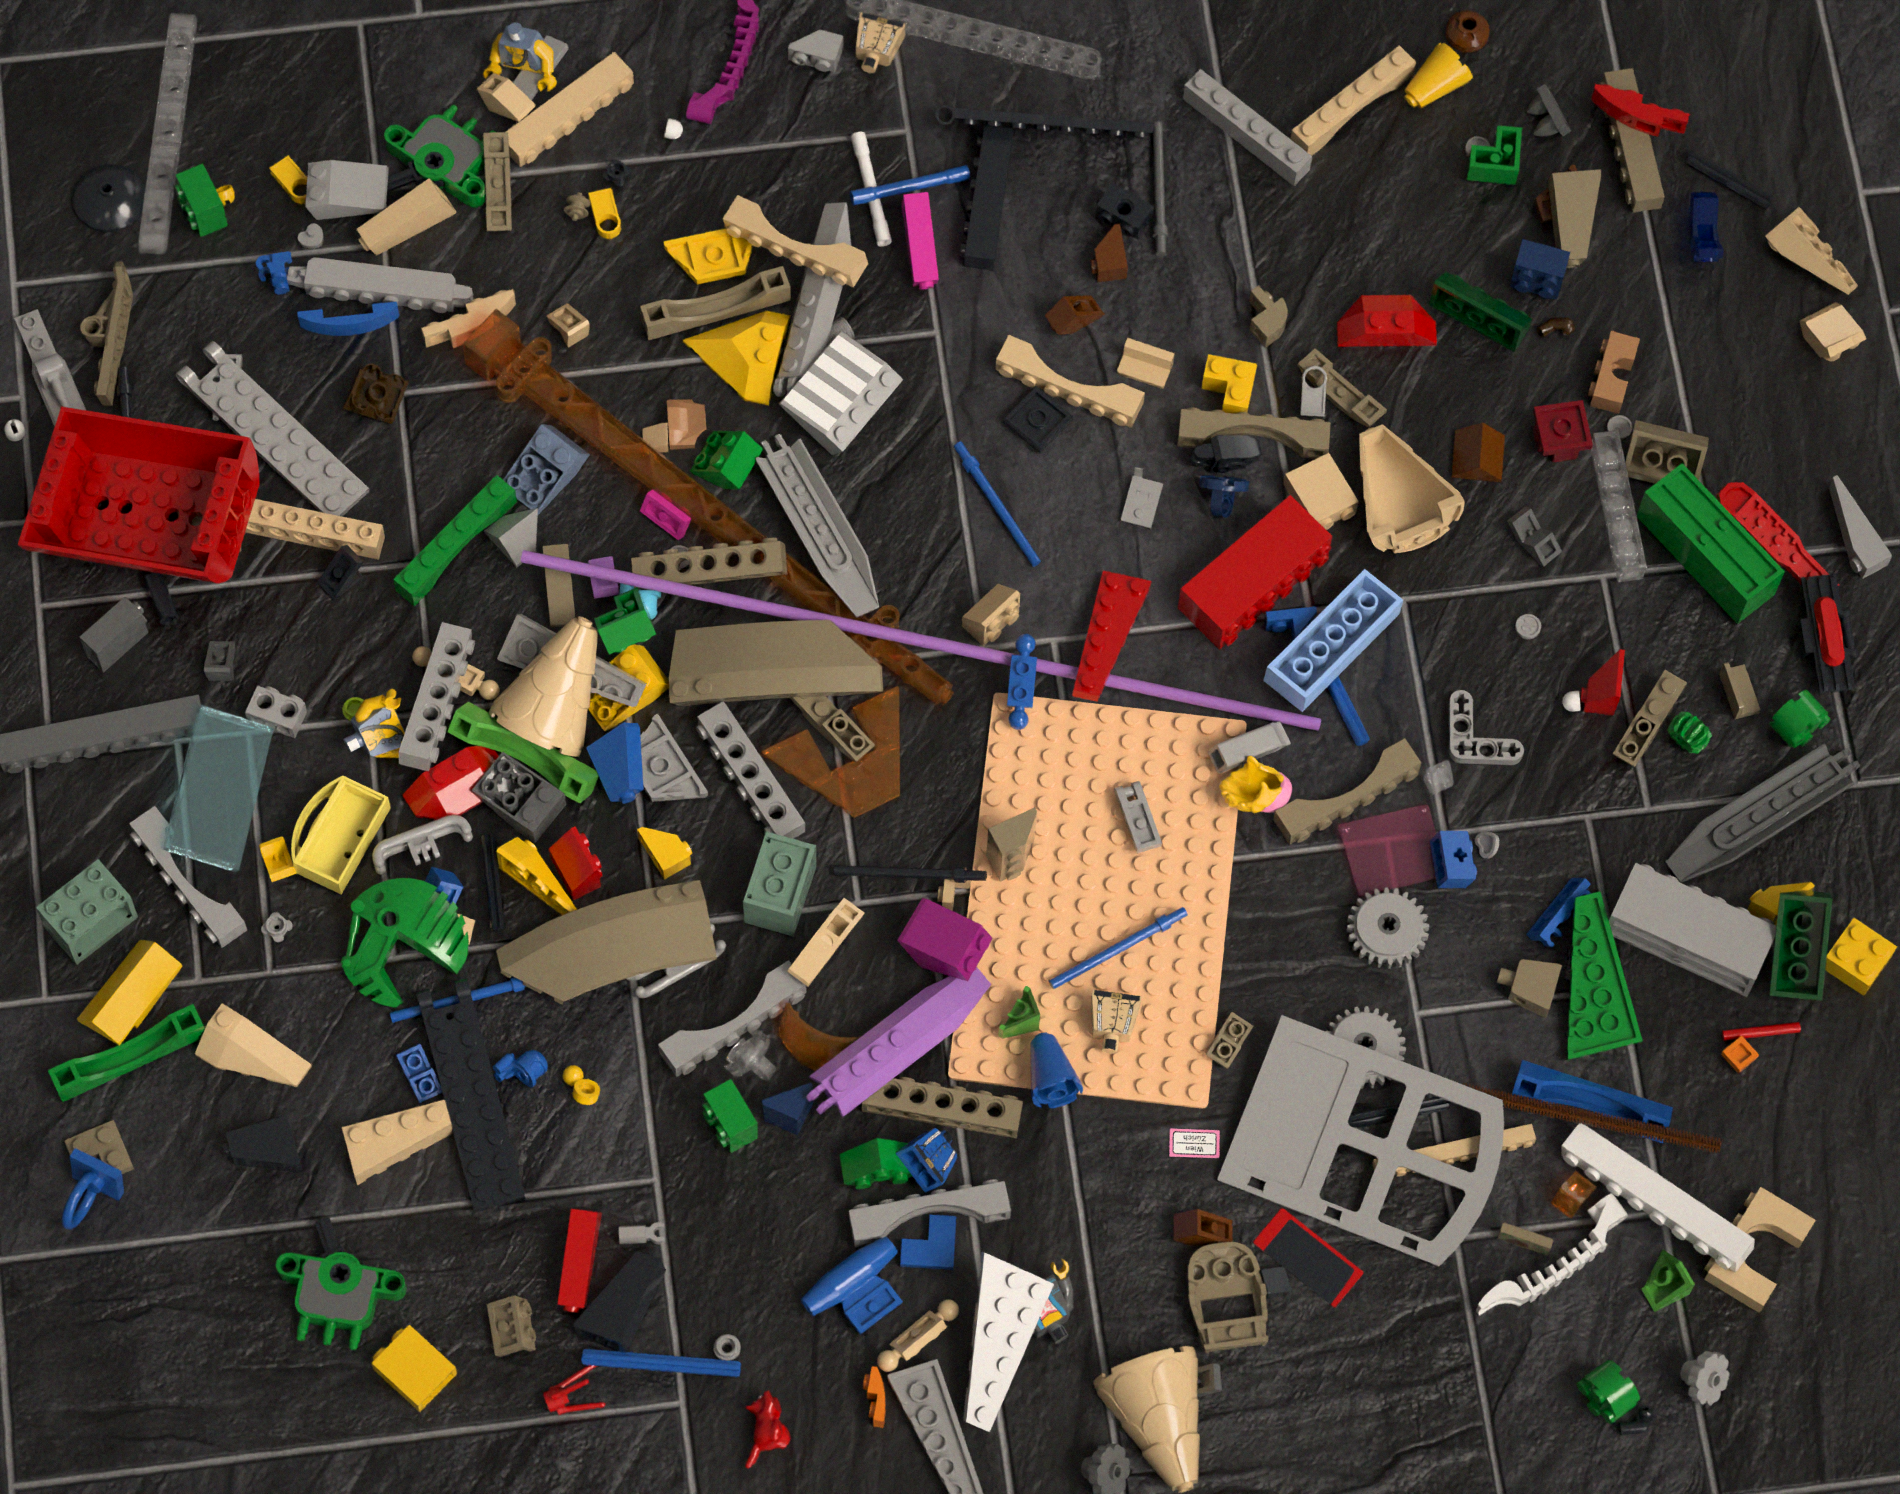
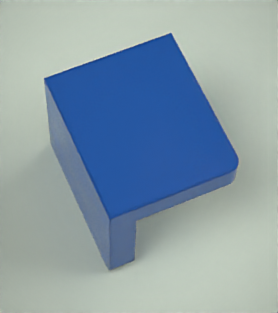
[425,867,463,904]

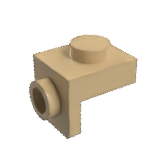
[938,880,971,911]

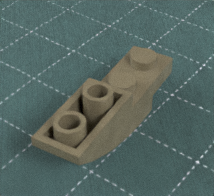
[1613,670,1687,767]
[790,696,875,762]

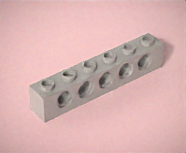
[399,622,475,771]
[696,701,805,839]

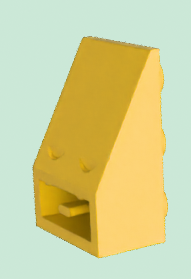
[588,644,669,732]

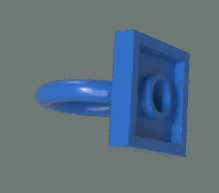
[62,1148,124,1230]

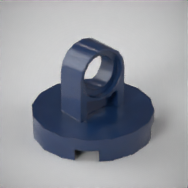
[1199,475,1249,518]

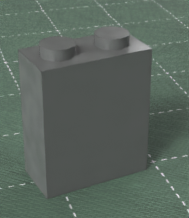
[80,597,148,673]

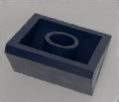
[762,1083,813,1135]

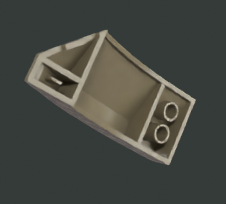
[669,620,883,706]
[496,880,717,1005]

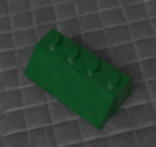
[1429,272,1532,352]
[1769,890,1833,1000]

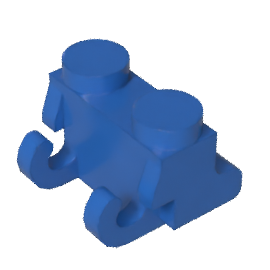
[256,251,292,294]

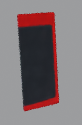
[1253,1208,1363,1307]

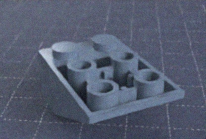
[503,424,590,515]

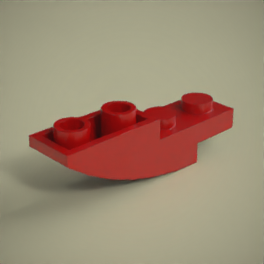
[1591,84,1689,137]

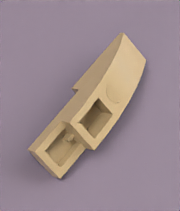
[421,289,516,348]
[787,898,864,986]

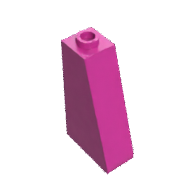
[901,192,939,289]

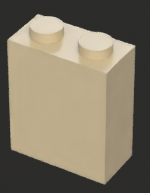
[1283,453,1359,530]

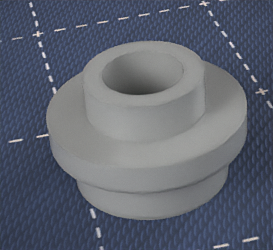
[714,1334,740,1361]

